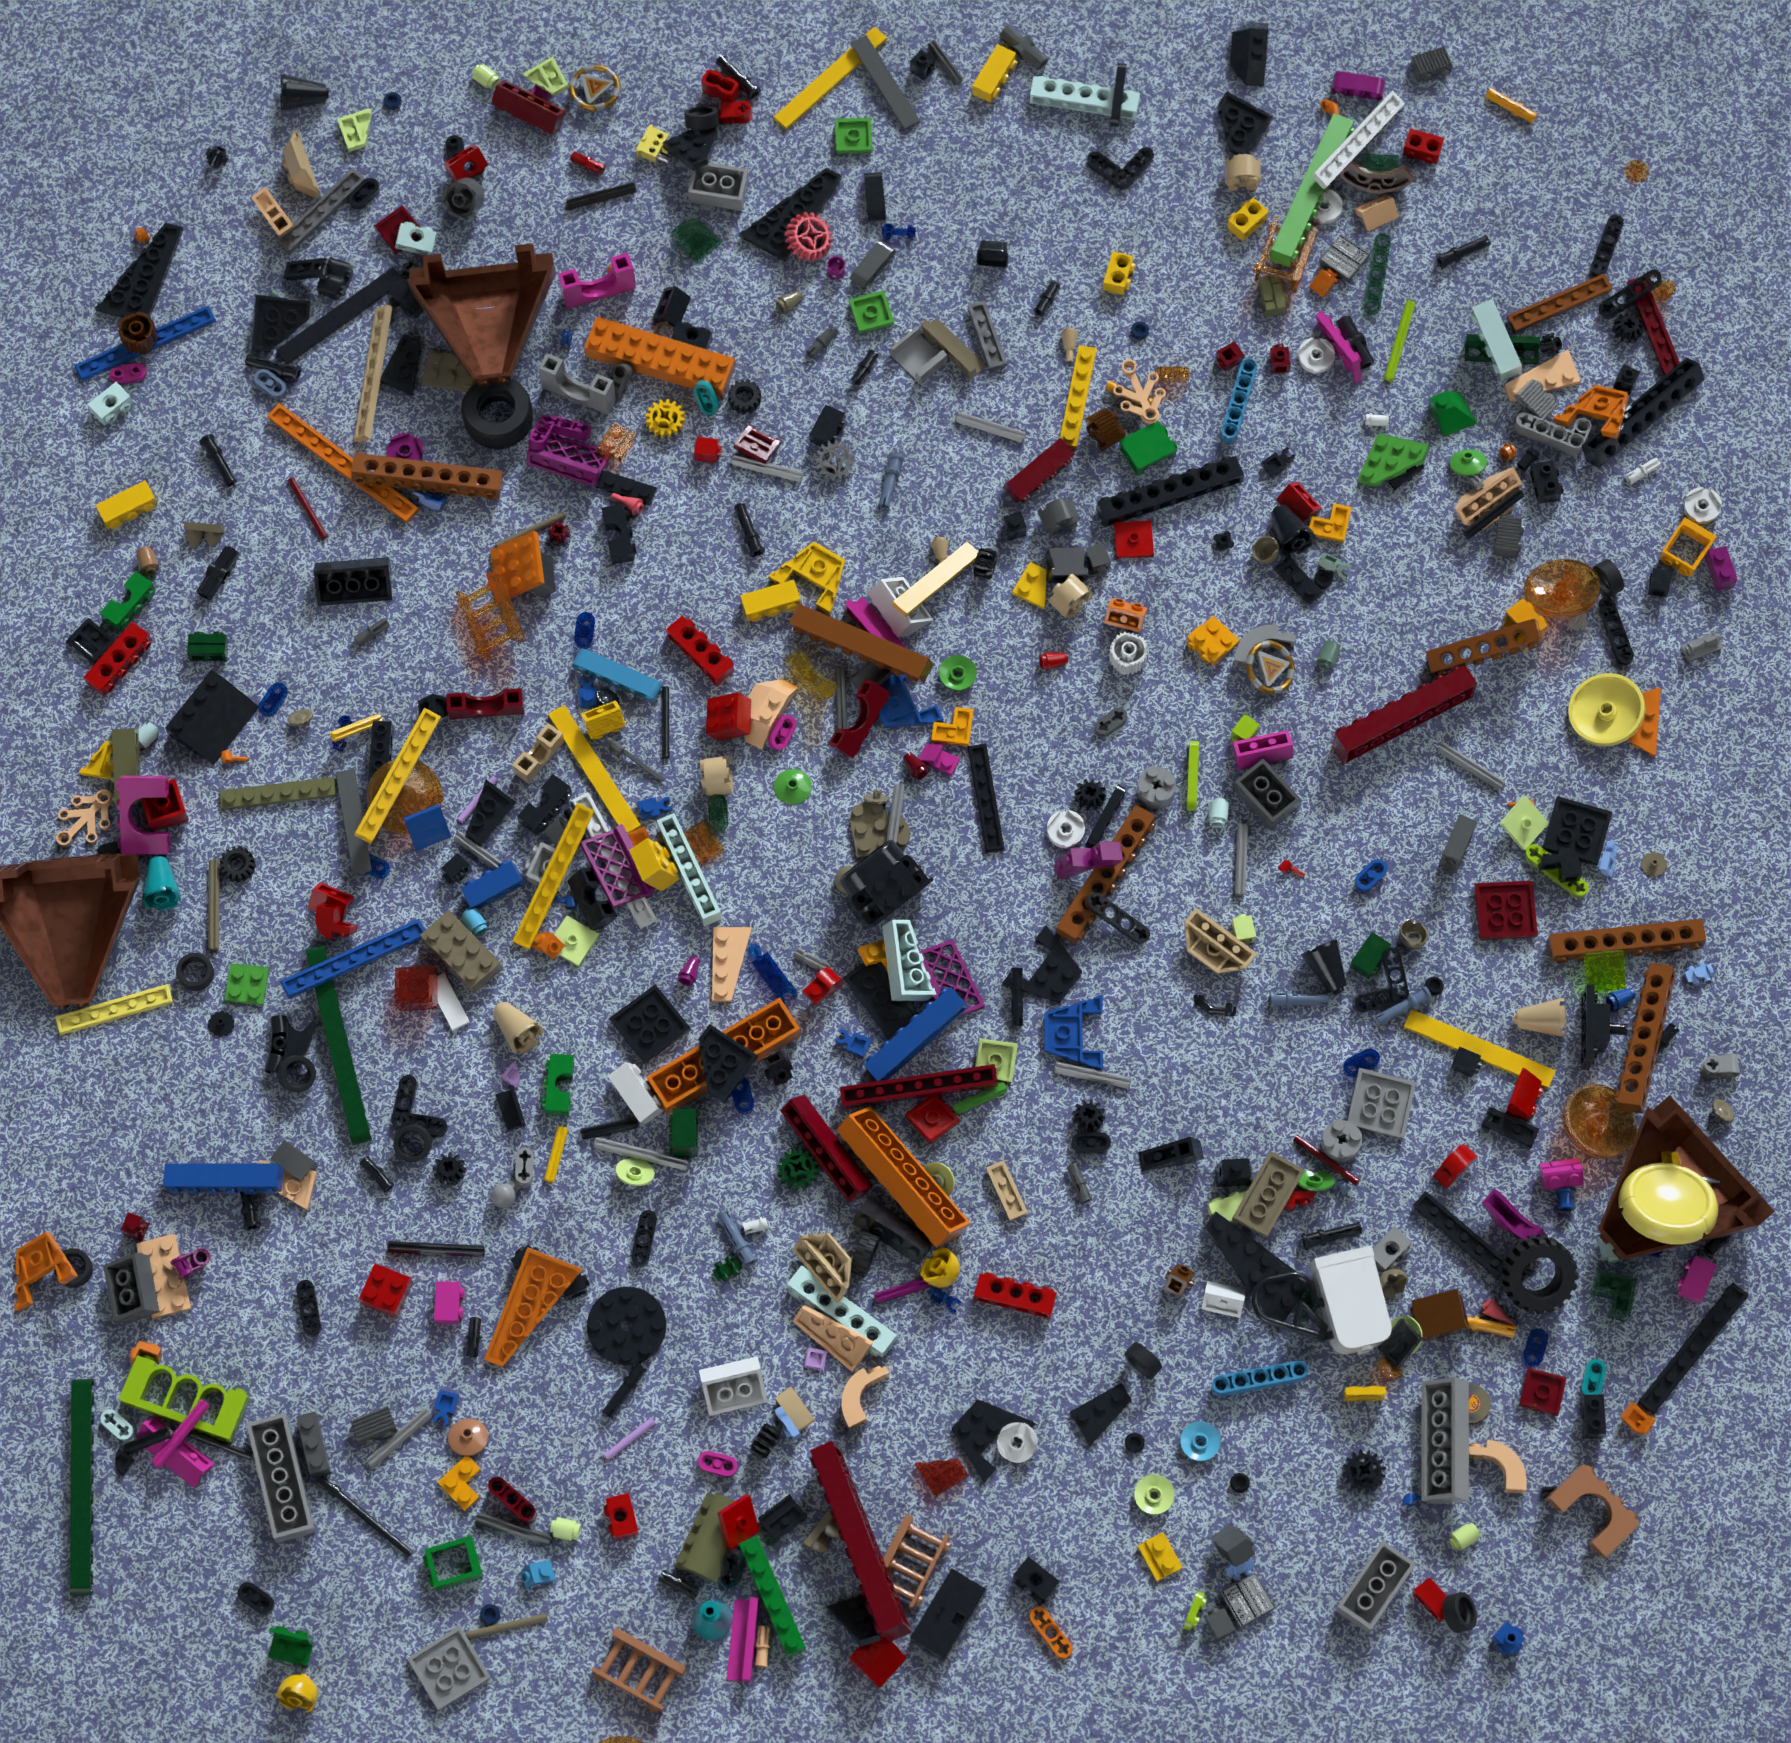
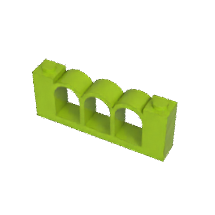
[118,1355,250,1443]

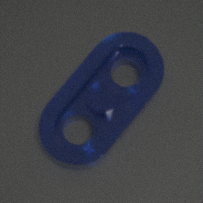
[574,612,596,649]
[258,682,288,717]
[365,853,390,880]
[1343,1049,1380,1078]
[731,1077,755,1115]
[1522,1328,1549,1368]

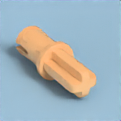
[754,1626,771,1667]

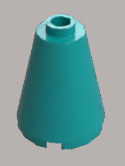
[142,855,181,911]
[692,1600,732,1641]

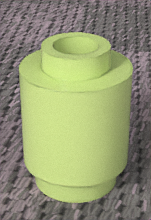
[472,64,500,90]
[550,1517,581,1541]
[1449,1523,1480,1551]

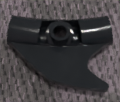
[264,1015,316,1074]

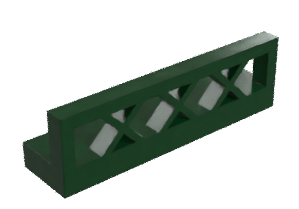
[1465,334,1540,364]

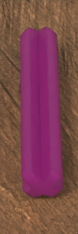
[874,1278,931,1304]

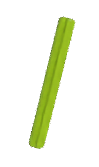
[1384,300,1415,382]

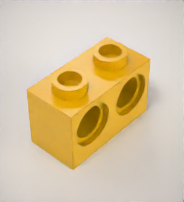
[1227,198,1269,241]
[1103,251,1136,295]

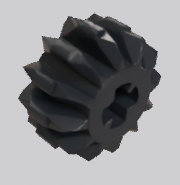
[1612,312,1644,344]
[973,548,998,580]
[1074,778,1106,811]
[1072,1099,1105,1132]
[432,1152,466,1186]
[750,1423,781,1459]

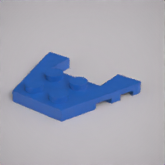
[879,674,944,728]
[1044,995,1103,1070]

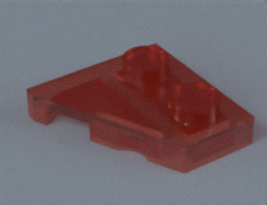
[914,1458,969,1498]

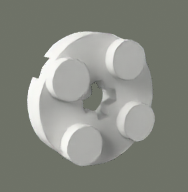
[1313,189,1342,225]
[1298,338,1335,374]
[1683,487,1722,524]
[1047,810,1085,849]
[997,1422,1038,1463]

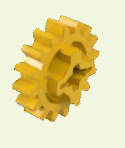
[645,399,685,439]

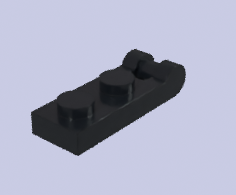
[283,258,332,281]
[1274,556,1323,605]
[1481,1107,1540,1148]

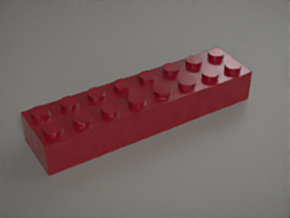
[1332,665,1477,765]

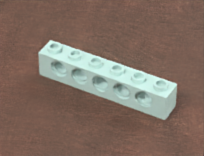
[1030,76,1140,120]
[657,813,721,927]
[787,1265,897,1358]

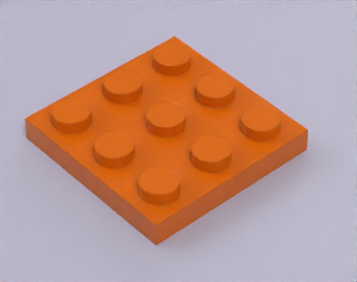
[490,531,545,602]

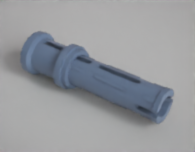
[878,453,905,509]
[1375,986,1434,1026]
[1269,991,1329,1008]
[717,1211,758,1269]

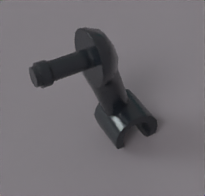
[1193,994,1236,1016]

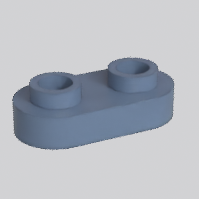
[254,369,287,399]

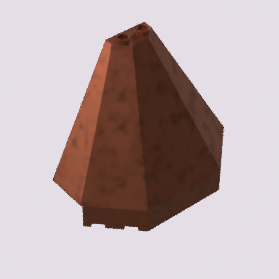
[407,243,556,386]
[0,854,141,1009]
[1598,1095,1775,1260]

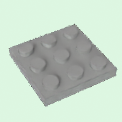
[1347,1068,1416,1140]
[407,1626,492,1711]

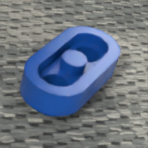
[1355,859,1388,892]

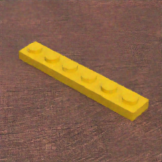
[1060,345,1097,449]

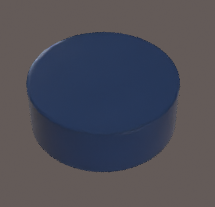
[383,92,402,110]
[1131,321,1149,340]
[480,1604,501,1625]

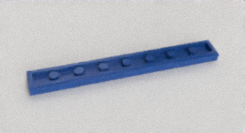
[74,305,216,382]
[279,919,425,1000]

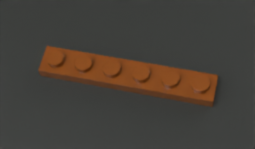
[1506,274,1613,333]

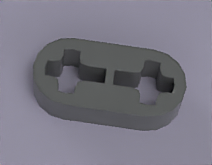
[1095,708,1127,737]

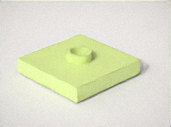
[1499,796,1549,850]
[554,916,600,967]
[975,1038,1018,1082]

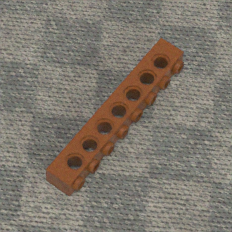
[351,453,503,500]
[1056,804,1156,944]
[1547,919,1706,964]
[1615,963,1676,1114]

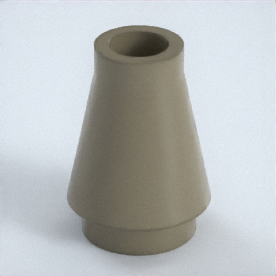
[775,290,803,314]

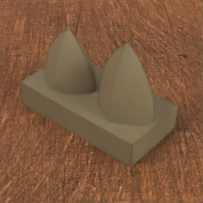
[184,522,225,549]
[804,1511,840,1552]

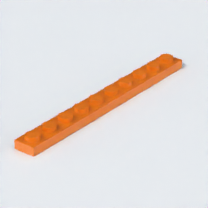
[267,403,419,524]

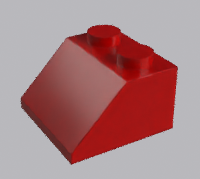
[1505,1068,1543,1121]
[849,1633,907,1689]

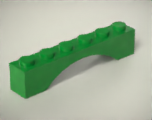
[739,1536,806,1659]

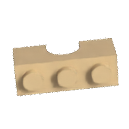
[512,723,564,784]

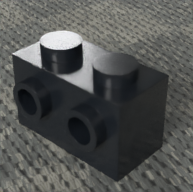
[1529,460,1564,504]

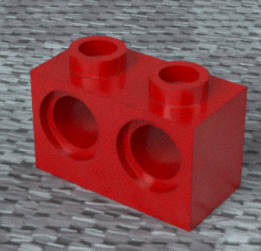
[1402,128,1445,164]

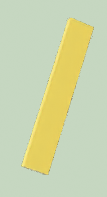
[55,984,173,1036]

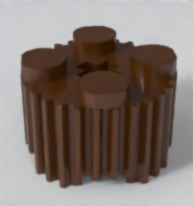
[118,311,158,355]
[1085,408,1126,451]

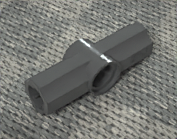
[999,25,1048,71]

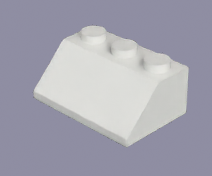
[868,577,934,637]
[699,1357,768,1416]

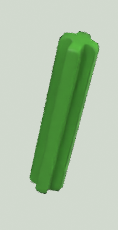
[952,1082,1008,1115]

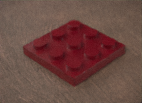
[1474,881,1538,940]

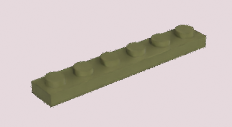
[220,777,336,810]

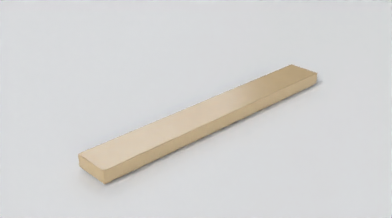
[354,305,392,443]

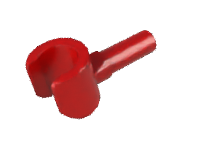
[1278,860,1305,878]

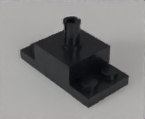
[1581,984,1628,1070]

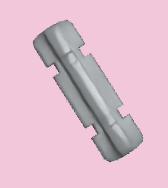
[1466,475,1484,490]
[794,948,830,971]

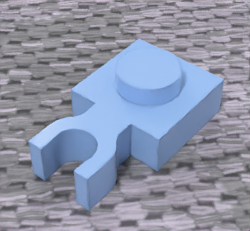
[1598,841,1618,878]
[774,1406,800,1441]

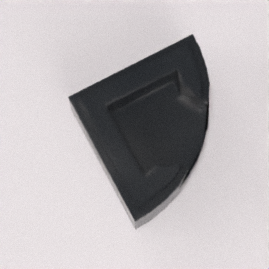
[96,841,120,855]
[115,1448,136,1476]

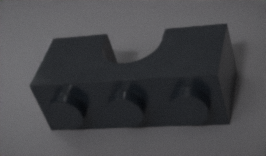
[601,504,637,565]
[517,774,572,835]
[567,868,618,930]

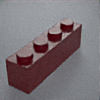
[491,80,566,135]
[1002,438,1075,503]

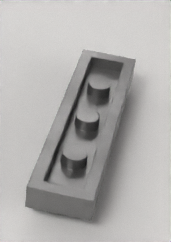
[968,300,1007,371]

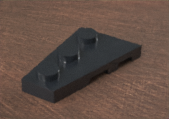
[380,334,421,396]
[466,779,516,846]

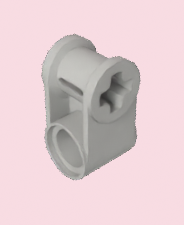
[1700,1054,1740,1078]

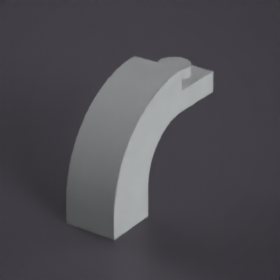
[1233,625,1296,669]

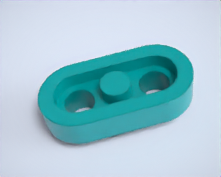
[693,381,719,416]
[1581,1359,1606,1395]

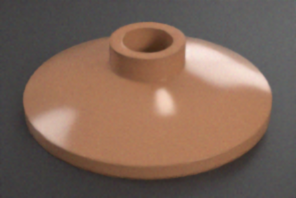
[448,1419,488,1456]

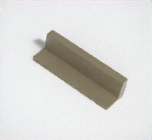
[921,318,986,380]

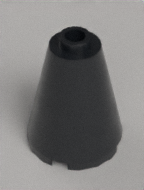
[280,74,329,110]
[1271,505,1315,557]
[1301,939,1347,995]

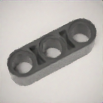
[850,240,896,290]

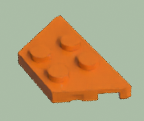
[1626,688,1661,757]

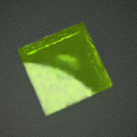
[1584,950,1626,992]

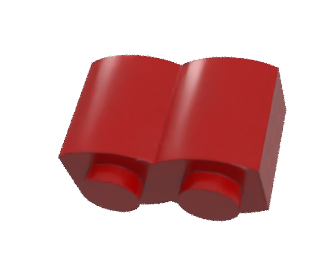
[701,70,739,102]

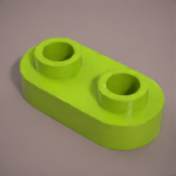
[1183,1591,1207,1631]

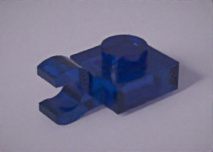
[928,1285,962,1315]

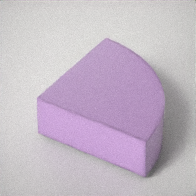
[501,1063,520,1090]

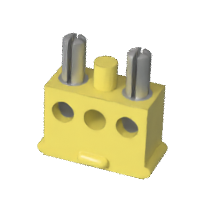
[636,124,670,164]

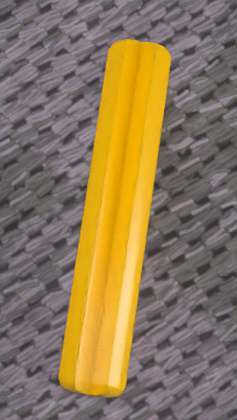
[330,714,382,742]
[544,1126,568,1183]

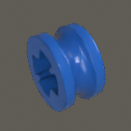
[561,329,573,346]

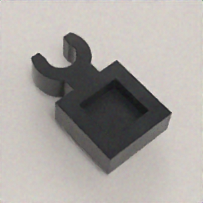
[1261,447,1295,479]

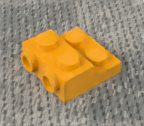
[1186,616,1240,666]

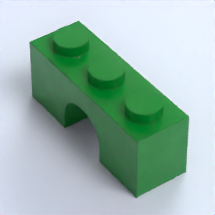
[100,571,156,631]
[542,1054,575,1116]

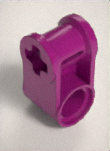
[170,1248,211,1280]

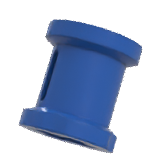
[1556,1188,1575,1211]

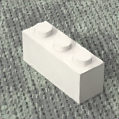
[608,1062,664,1124]

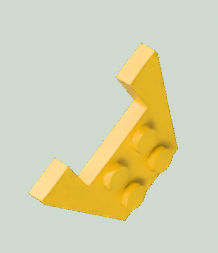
[768,542,845,615]

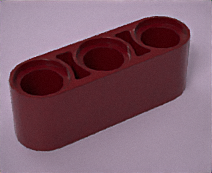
[488,1476,537,1524]

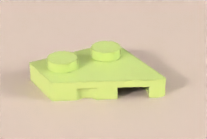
[523,57,570,96]

